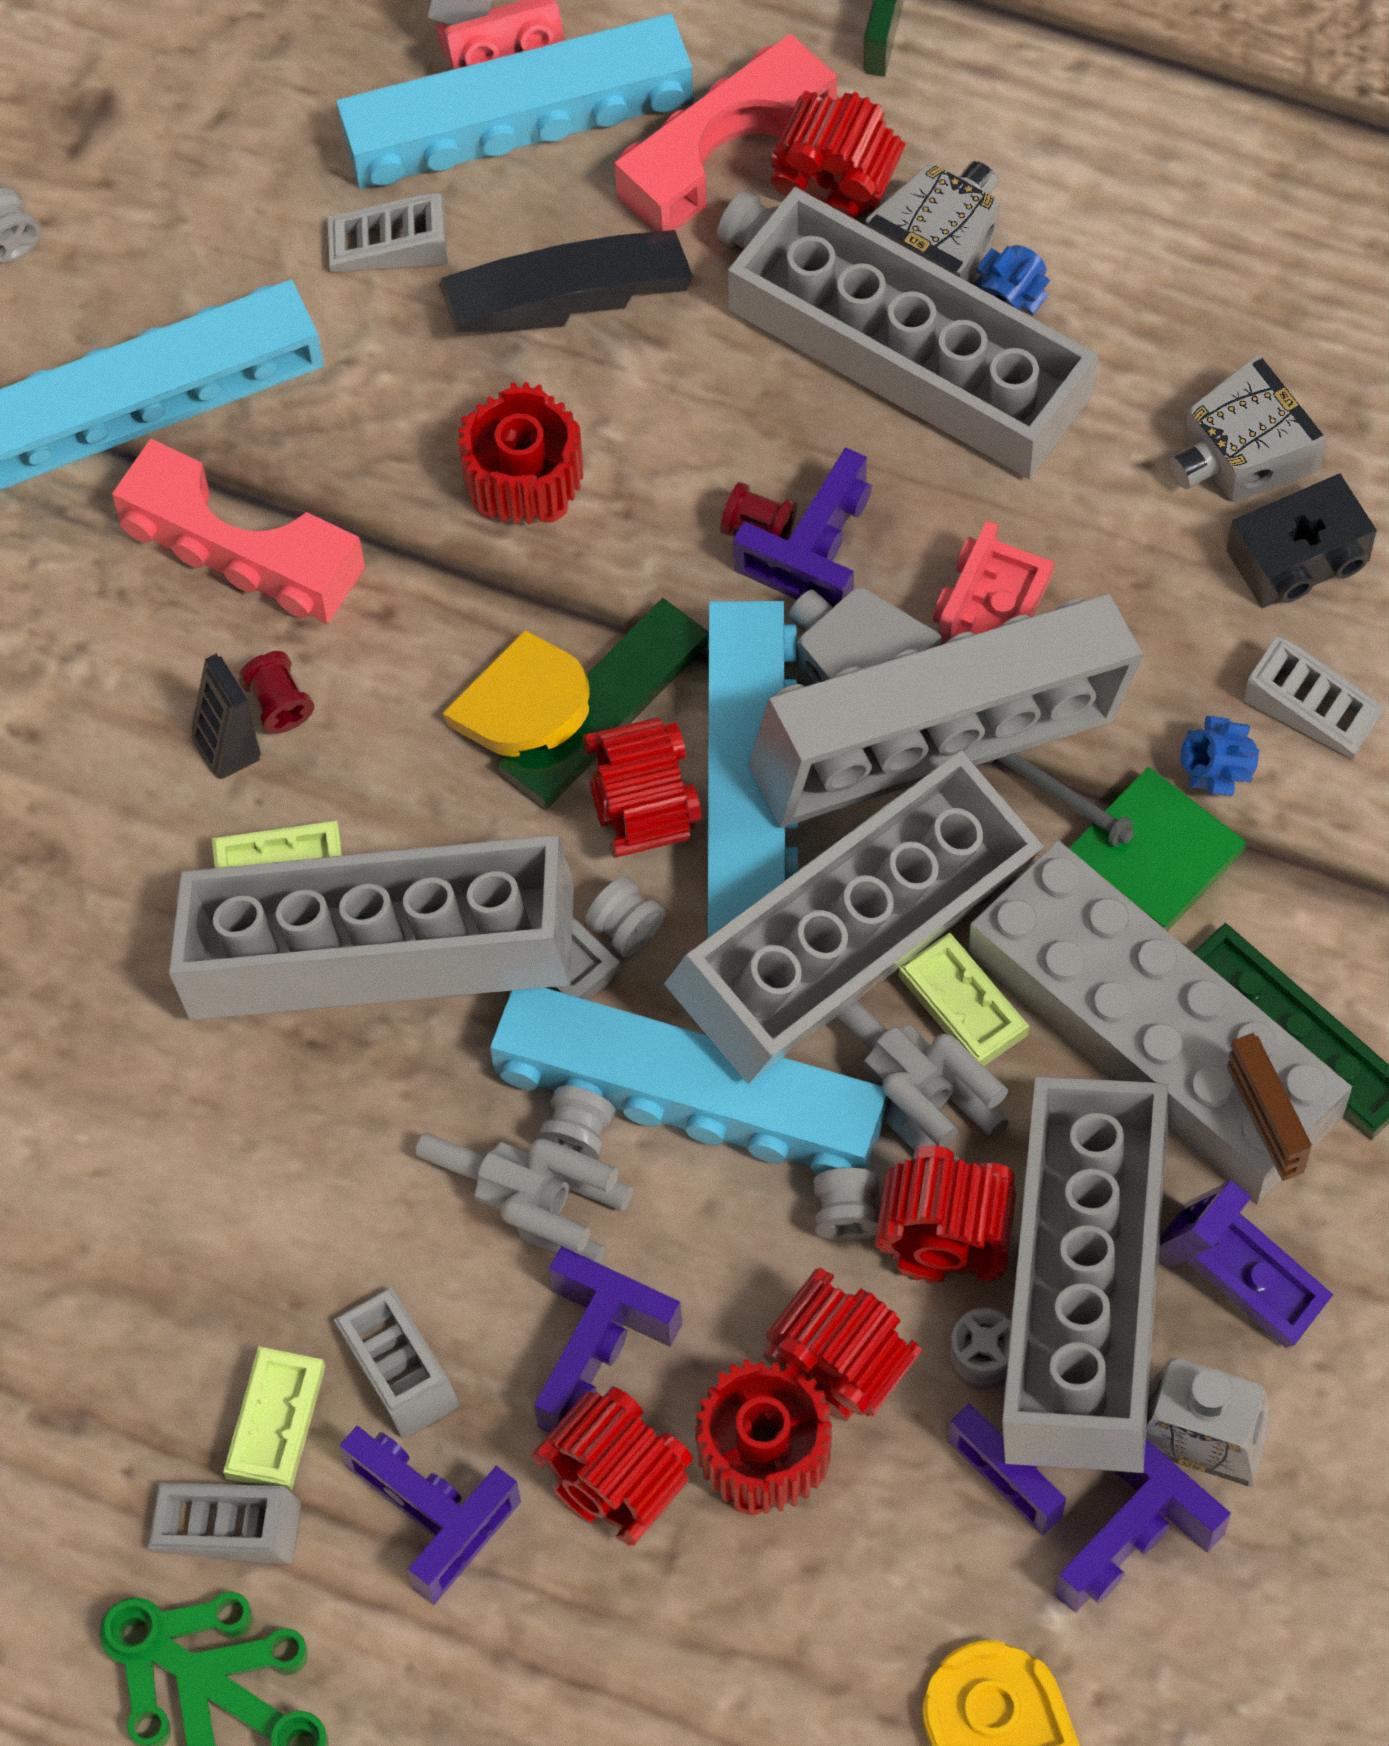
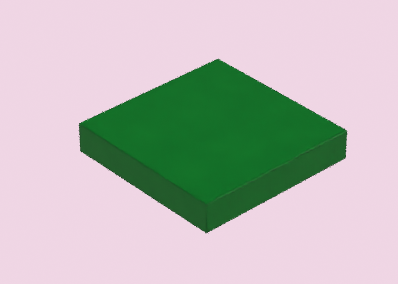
[1069,766,1246,931]

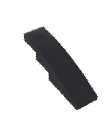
[439,230,693,333]

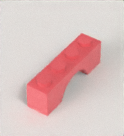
[614,33,837,232]
[112,439,365,624]

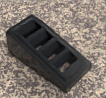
[192,653,261,779]

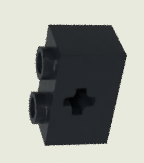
[1227,473,1377,608]

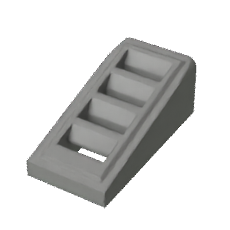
[328,193,448,272]
[1244,635,1385,760]
[334,1287,459,1438]
[148,1482,301,1564]

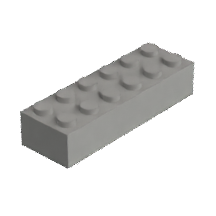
[728,187,1099,479]
[748,594,1143,828]
[664,750,1044,1084]
[169,835,574,1020]
[968,840,1352,1204]
[1002,1076,1168,1473]

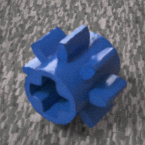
[974,245,1050,316]
[1180,716,1259,796]

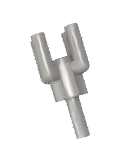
[837,1001,1009,1161]
[416,1132,633,1264]

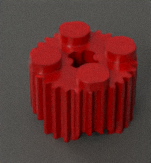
[770,90,906,220]
[458,382,584,525]
[583,717,702,858]
[874,1145,1017,1284]
[763,1268,923,1422]
[695,1359,832,1515]
[531,1386,693,1546]

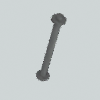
[987,753,1134,847]

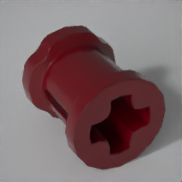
[720,482,797,540]
[239,651,315,734]

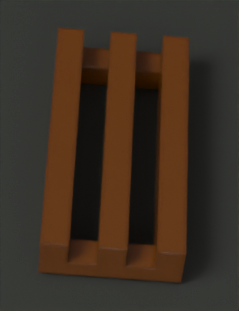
[1227,1032,1312,1181]

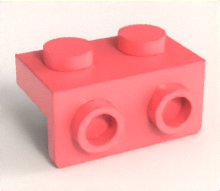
[435,0,565,70]
[933,521,1055,645]

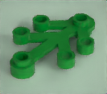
[99,1592,329,1746]

